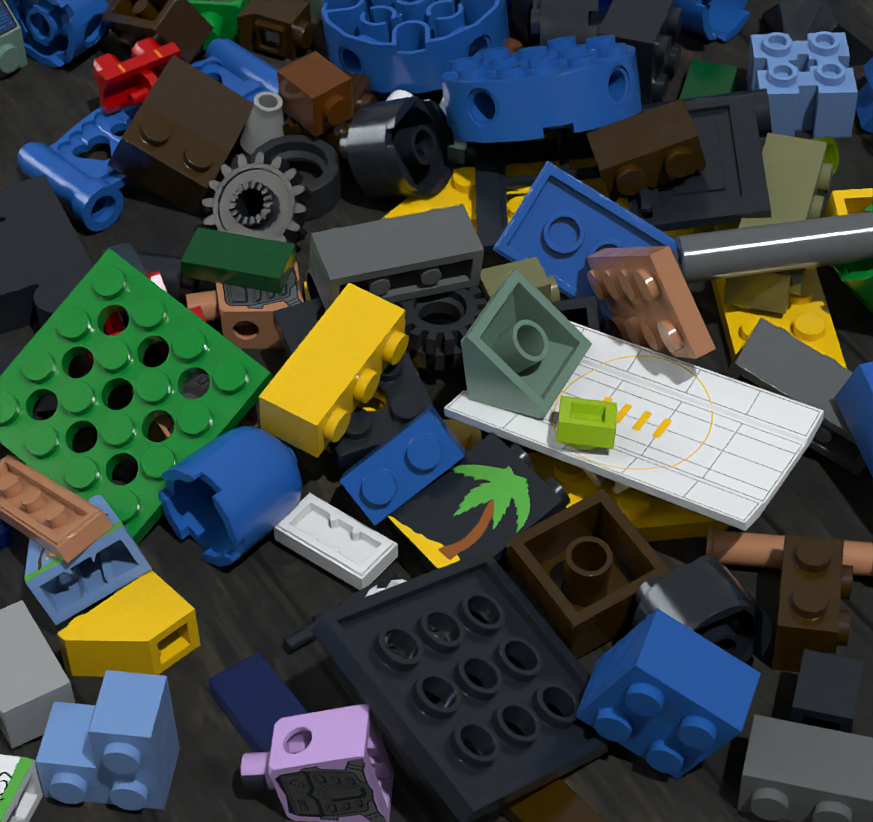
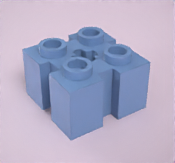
[746,31,858,139]

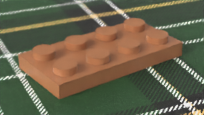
[586,246,716,359]

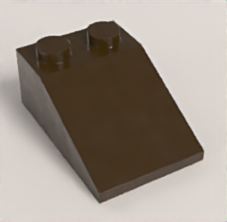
[107,55,253,215]

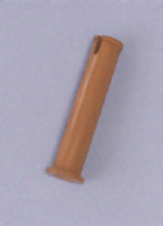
[706,528,873,582]

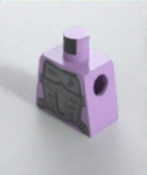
[241,704,394,822]

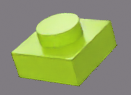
[556,396,617,450]

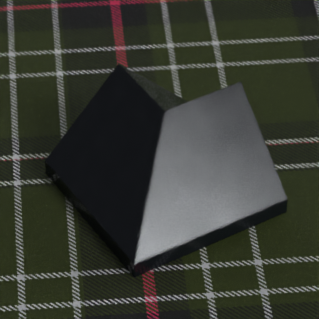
[762,0,873,67]

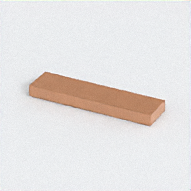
[0,454,113,564]

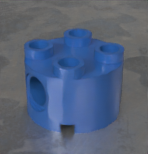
[6,0,110,68]

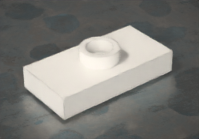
[274,493,398,590]

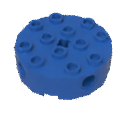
[321,0,509,97]
[441,35,642,143]

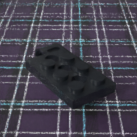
[273,267,435,469]

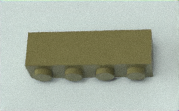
[724,133,834,314]

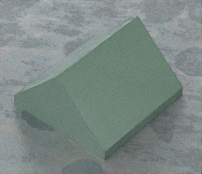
[461,268,592,419]

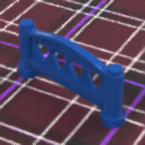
[17,38,289,231]

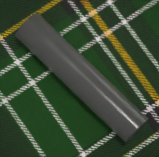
[675,211,873,283]

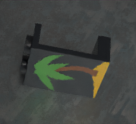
[388,432,571,572]

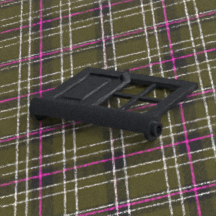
[466,88,772,254]

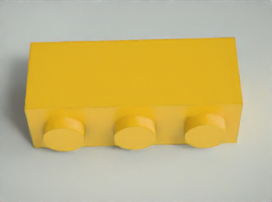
[259,283,409,458]

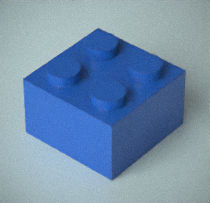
[575,608,761,779]

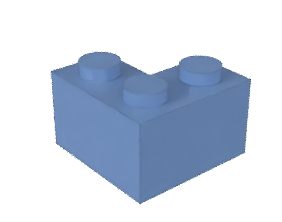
[35,670,180,810]

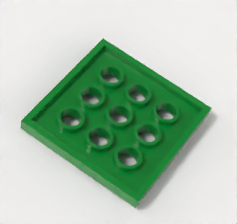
[0,248,274,545]

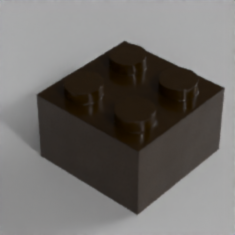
[504,489,672,658]

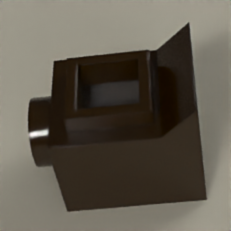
[237,0,315,60]

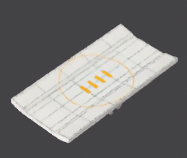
[444,321,824,531]

